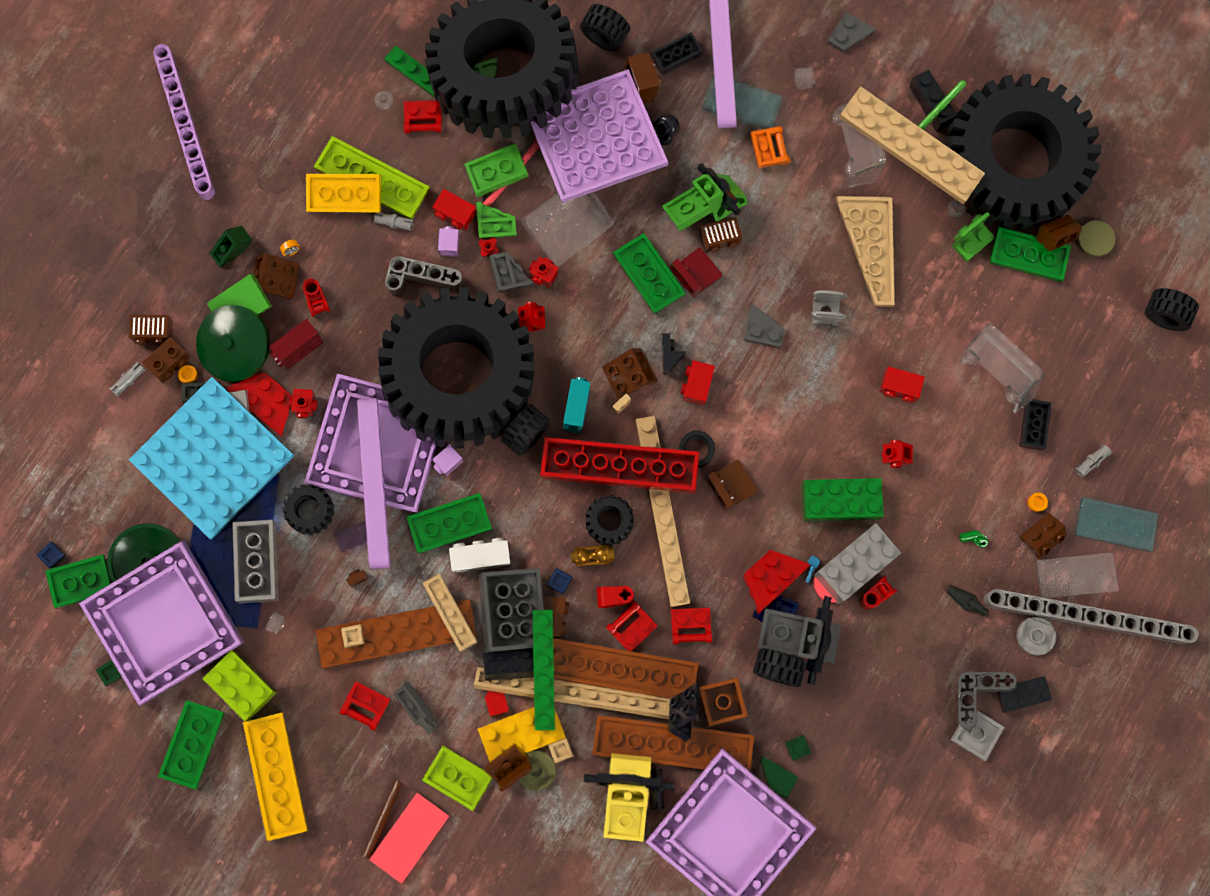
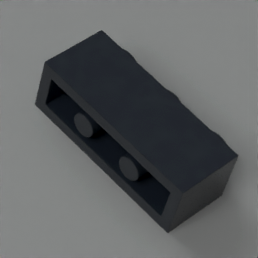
[909,70,956,132]

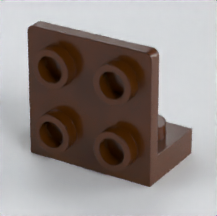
[253,253,299,299]
[602,348,658,399]
[706,460,758,511]

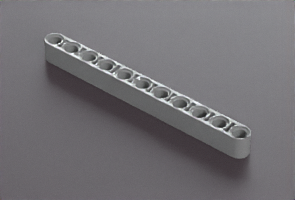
[983,589,1198,644]

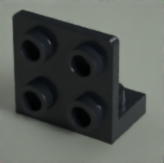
[668,683,700,742]

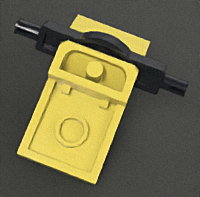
[584,753,675,841]

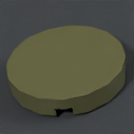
[1078,220,1116,257]
[519,751,556,791]

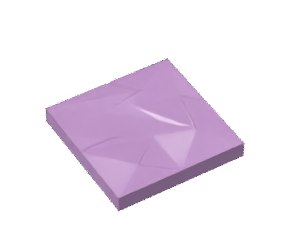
[304,374,437,514]
[79,541,245,706]
[646,747,816,896]

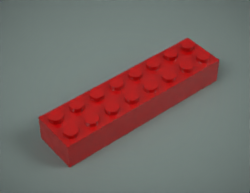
[540,437,700,494]

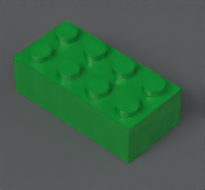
[801,478,884,522]

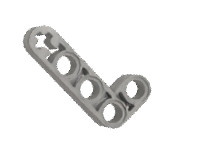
[385,256,463,296]

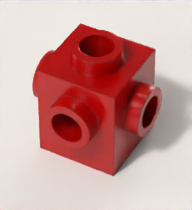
[529,257,559,288]
[518,302,545,332]
[289,389,318,419]
[882,440,913,468]

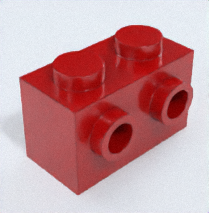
[432,189,477,231]
[680,360,715,406]
[879,367,925,403]

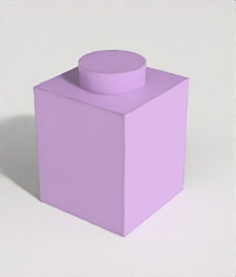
[438,226,460,257]
[432,444,464,477]

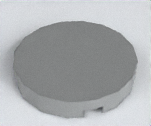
[1016,616,1057,656]

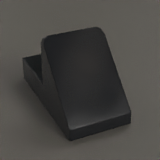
[661,333,686,375]

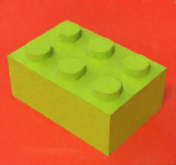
[203,650,277,721]

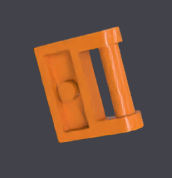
[750,126,791,169]

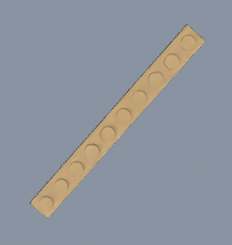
[636,416,690,607]
[474,667,670,719]

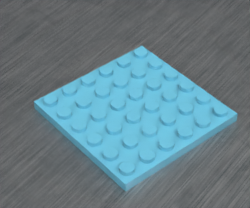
[129,377,294,540]

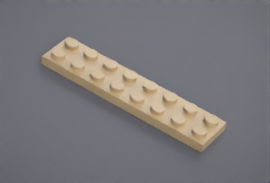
[839,86,985,204]

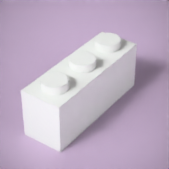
[449,538,511,573]

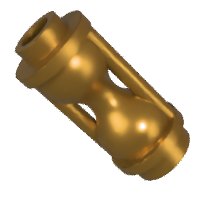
[571,545,615,567]

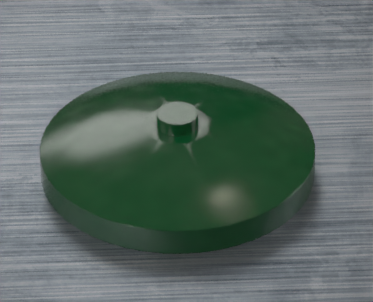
[196,305,270,382]
[107,523,181,582]

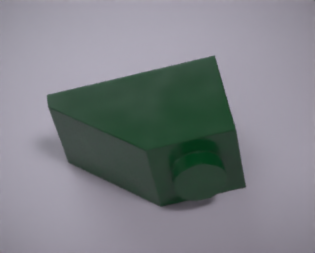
[209,226,252,268]
[760,757,799,798]

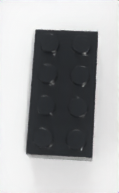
[651,32,703,76]
[1019,398,1052,451]
[483,649,534,681]
[996,676,1052,713]

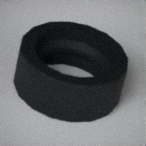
[678,430,715,468]

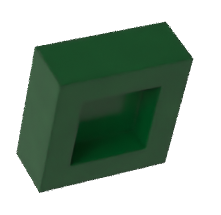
[96,660,123,687]
[785,735,811,761]

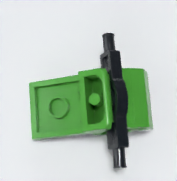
[662,163,748,231]

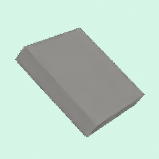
[950,710,1005,761]

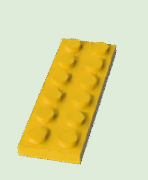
[243,713,308,841]

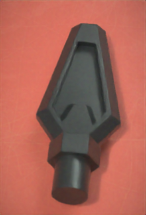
[946,585,989,617]

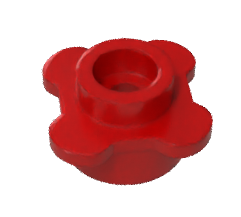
[479,237,499,257]

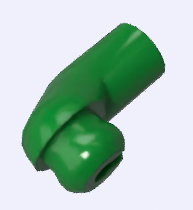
[959,530,988,548]

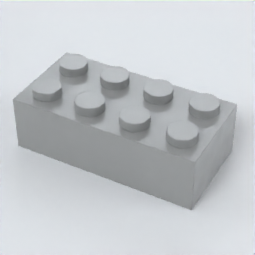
[233,520,279,604]
[814,523,901,605]

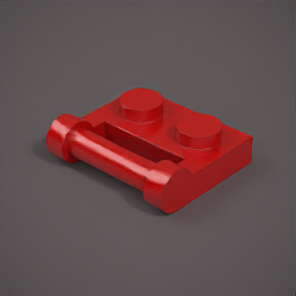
[404,100,442,134]
[606,601,658,651]
[671,608,712,645]
[339,681,391,731]

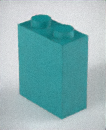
[563,377,591,434]

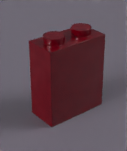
[269,319,324,370]

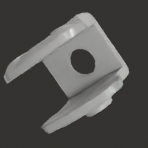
[812,290,847,326]

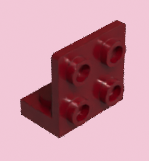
[670,247,722,298]

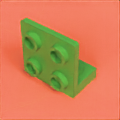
[952,212,995,262]

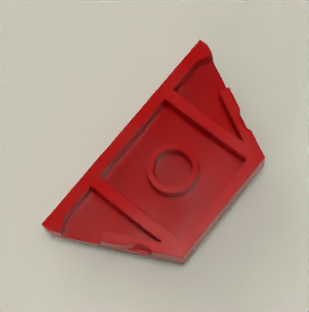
[226,372,292,437]
[743,550,810,614]

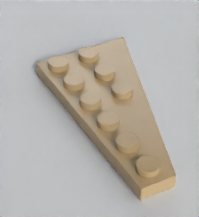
[836,196,895,307]

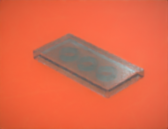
[702,74,783,129]
[1075,497,1158,551]

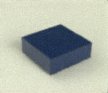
[37,542,66,569]
[546,568,573,595]

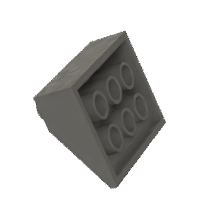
[478,568,544,653]

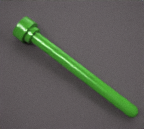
[918,80,966,130]

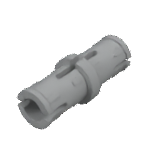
[374,212,414,231]
[109,362,146,397]
[1075,444,1112,478]

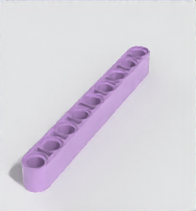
[709,0,736,129]
[153,44,215,200]
[357,398,390,570]

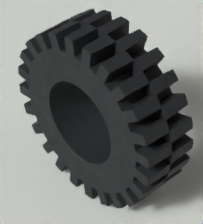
[425,0,579,139]
[943,74,1101,231]
[378,287,535,449]

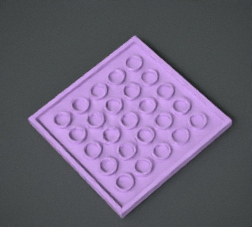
[530,69,668,203]

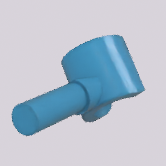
[805,555,820,583]

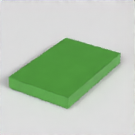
[464,143,529,198]
[207,274,272,315]

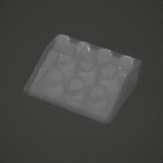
[520,192,615,266]

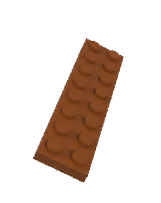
[315,599,477,669]
[553,638,699,699]
[592,715,754,770]

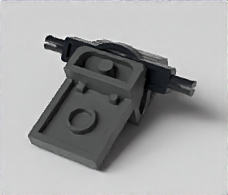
[757,596,841,685]

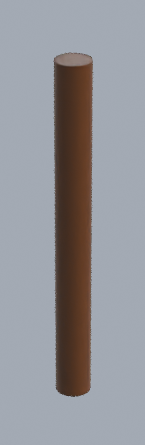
[362,780,403,859]

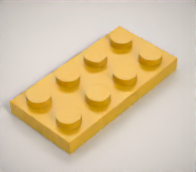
[306,174,381,213]
[478,707,566,762]

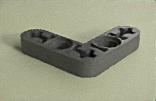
[958,672,1017,730]

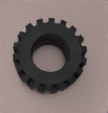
[580,4,630,51]
[1144,288,1199,331]
[501,404,549,456]
[282,484,335,535]
[585,495,634,546]
[753,648,807,687]

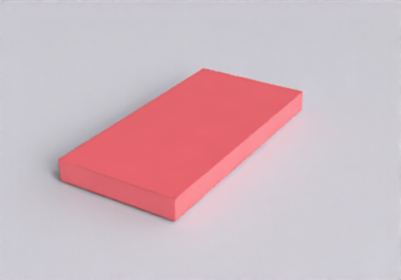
[369,793,449,884]

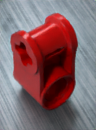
[303,278,330,317]
[859,576,898,610]
[596,586,634,608]

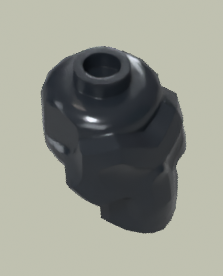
[651,114,680,146]

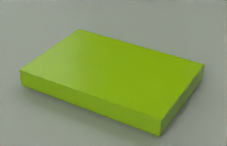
[422,746,493,811]

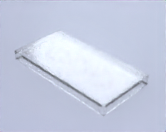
[1035,552,1119,599]

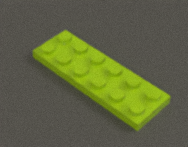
[314,136,430,219]

